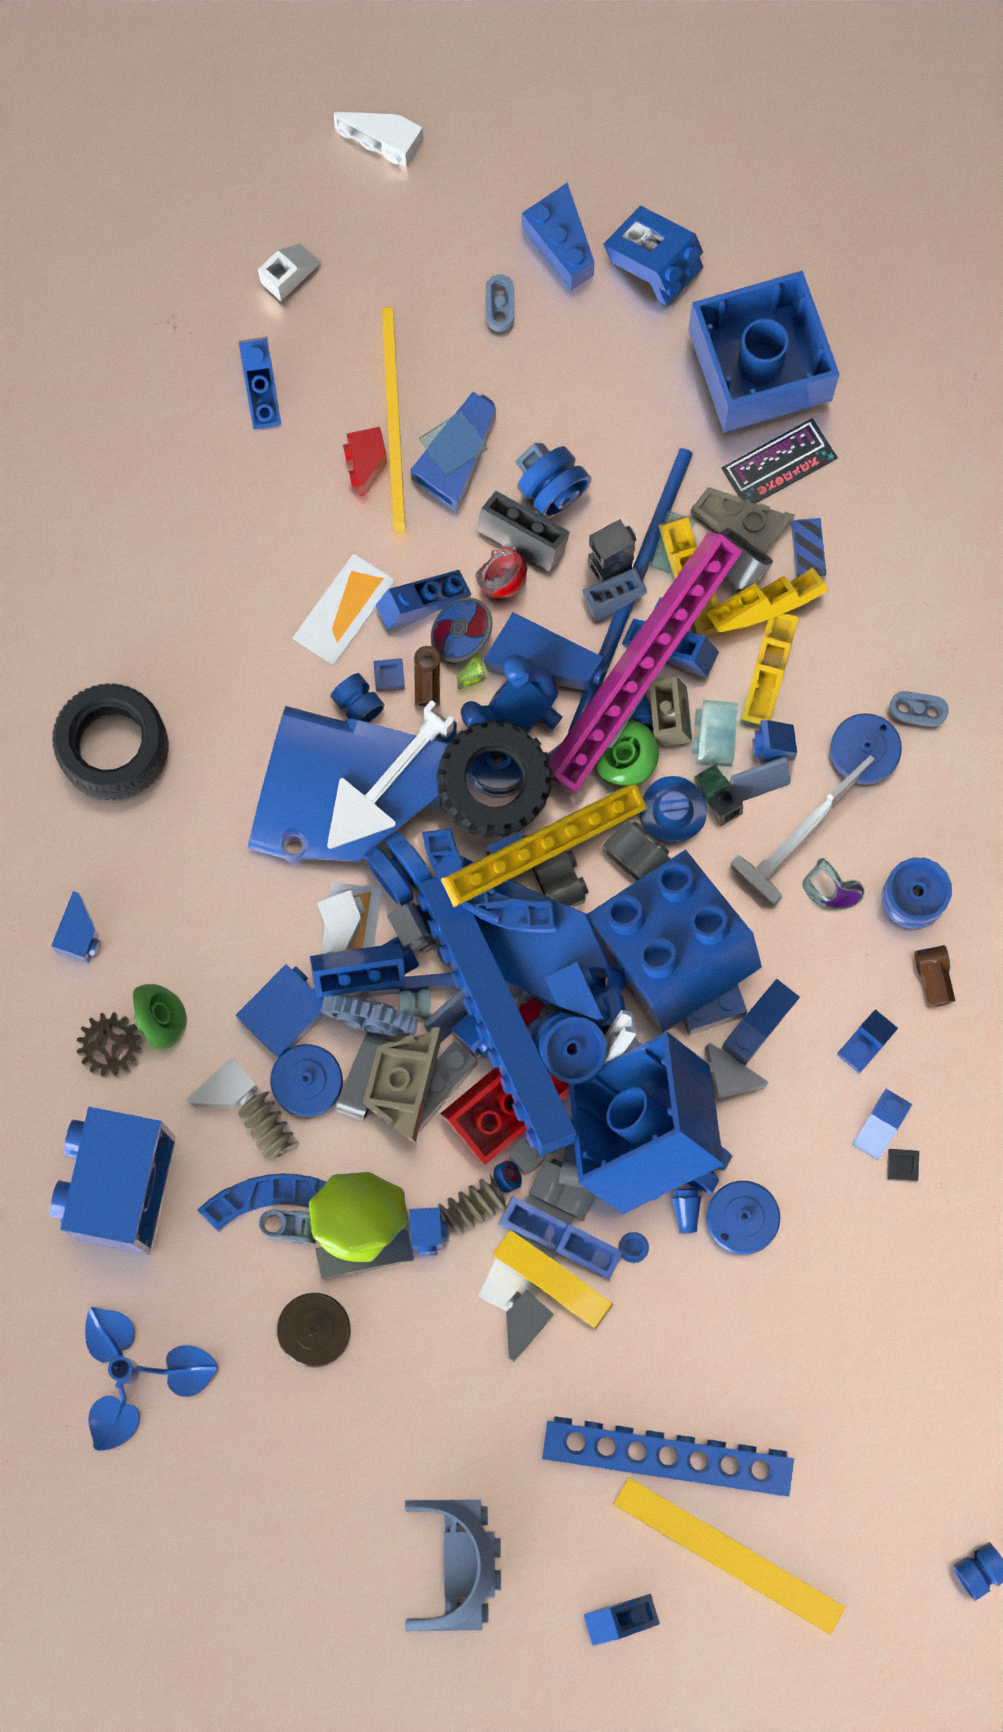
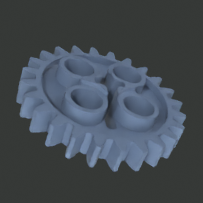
[320,995,419,1036]

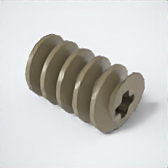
[238,1091,299,1159]
[438,1174,506,1235]

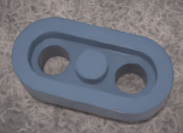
[486,274,514,332]
[889,691,949,727]

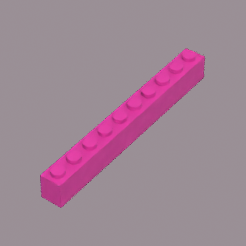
[548,533,743,792]

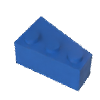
[522,183,595,291]

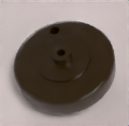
[277,1293,351,1368]

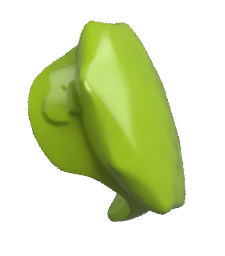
[309,1172,409,1262]

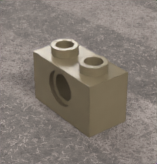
[649,676,692,747]

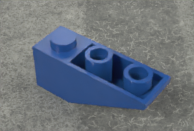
[239,336,281,429]
[375,570,471,630]

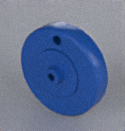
[830,713,902,784]
[270,1044,343,1117]
[706,1181,780,1255]

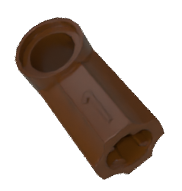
[414,646,440,707]
[914,945,956,1007]

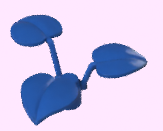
[85,1307,218,1451]

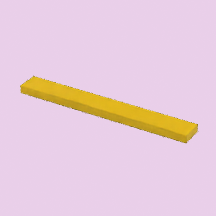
[382,307,406,532]
[441,784,648,907]
[613,1477,846,1635]

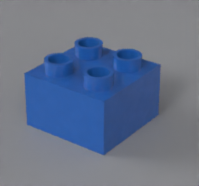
[688,270,840,433]
[587,849,762,1033]
[568,1032,724,1214]
[50,1106,176,1255]

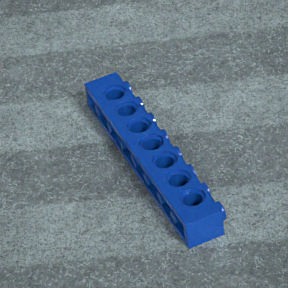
[542,1416,794,1496]

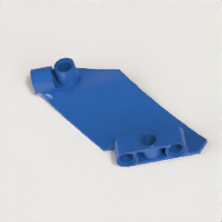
[461,856,626,1028]

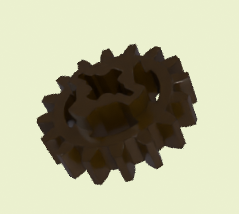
[76,1012,143,1078]

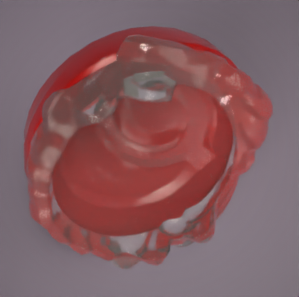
[475,546,527,598]

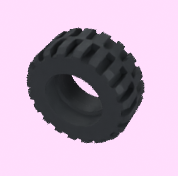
[436,720,553,838]

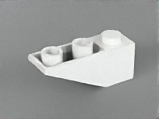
[334,112,424,167]

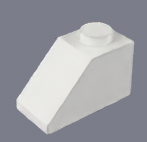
[317,890,365,952]
[187,1058,259,1109]

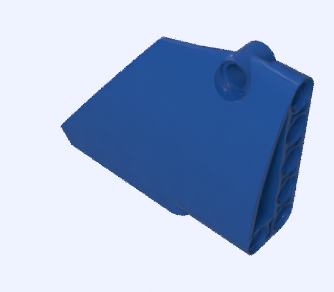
[248,706,477,864]

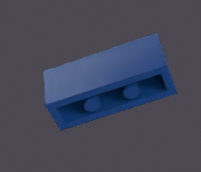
[310,943,406,998]

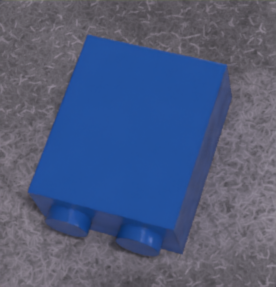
[236,964,326,1058]

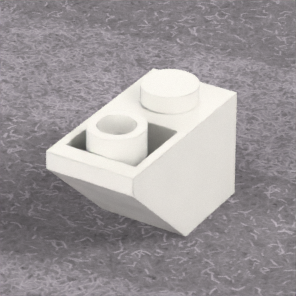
[258,243,321,301]

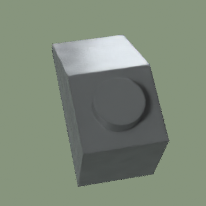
[506,1290,554,1362]

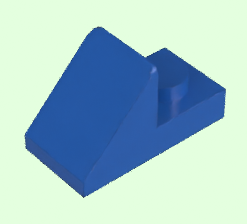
[837,1009,898,1074]

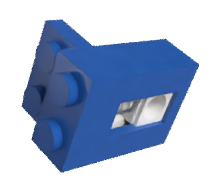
[603,205,704,306]

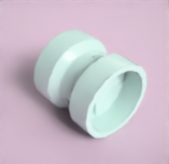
[399,988,432,1019]

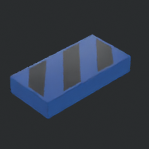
[791,518,826,577]

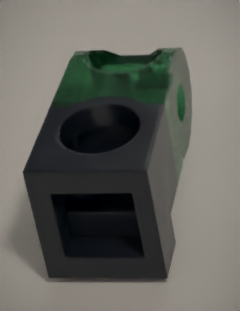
[694,765,743,827]

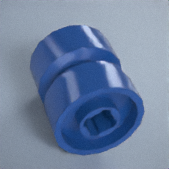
[330,673,385,723]
[952,1542,1003,1601]

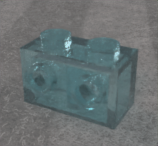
[692,700,738,767]

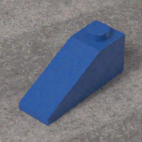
[622,618,719,677]
[721,979,800,1066]

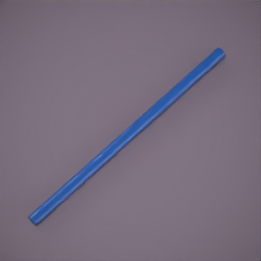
[568,448,693,733]

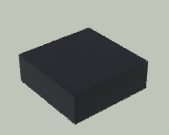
[887,1149,920,1182]

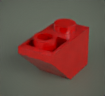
[343,427,387,496]

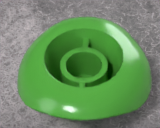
[595,720,659,785]
[133,984,187,1049]

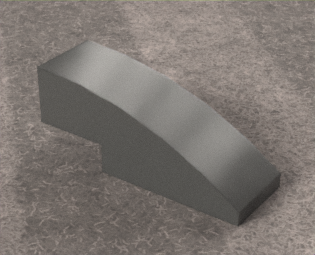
[315,1230,414,1280]

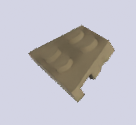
[363,1027,444,1142]

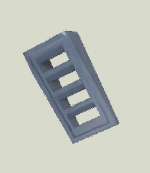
[582,568,647,622]

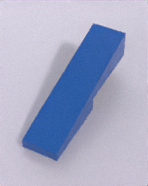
[497,1196,623,1279]

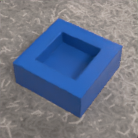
[373,658,405,692]

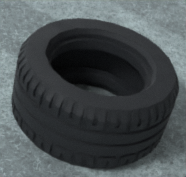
[52,683,169,800]

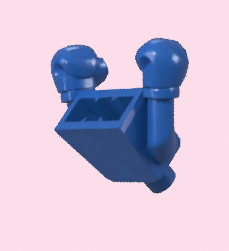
[460,655,563,730]

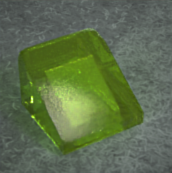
[456,653,485,690]

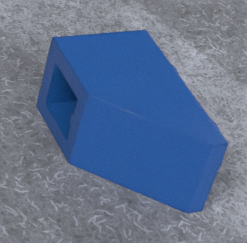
[752,720,797,764]
[545,962,608,1023]
[451,1014,490,1059]

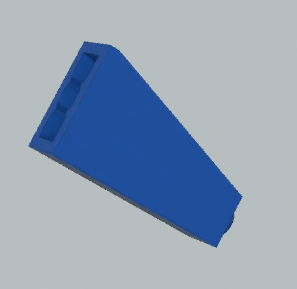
[410,392,496,511]
[483,612,607,692]

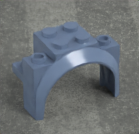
[405,1500,501,1631]

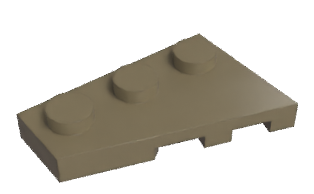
[690,487,795,554]

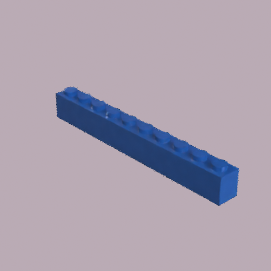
[416,877,576,1156]

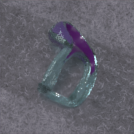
[803,858,864,909]

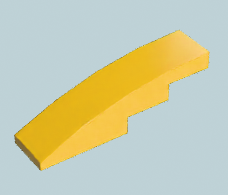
[659,516,718,636]
[706,568,829,633]
[741,613,799,725]
[492,1230,614,1329]

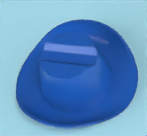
[640,776,707,842]

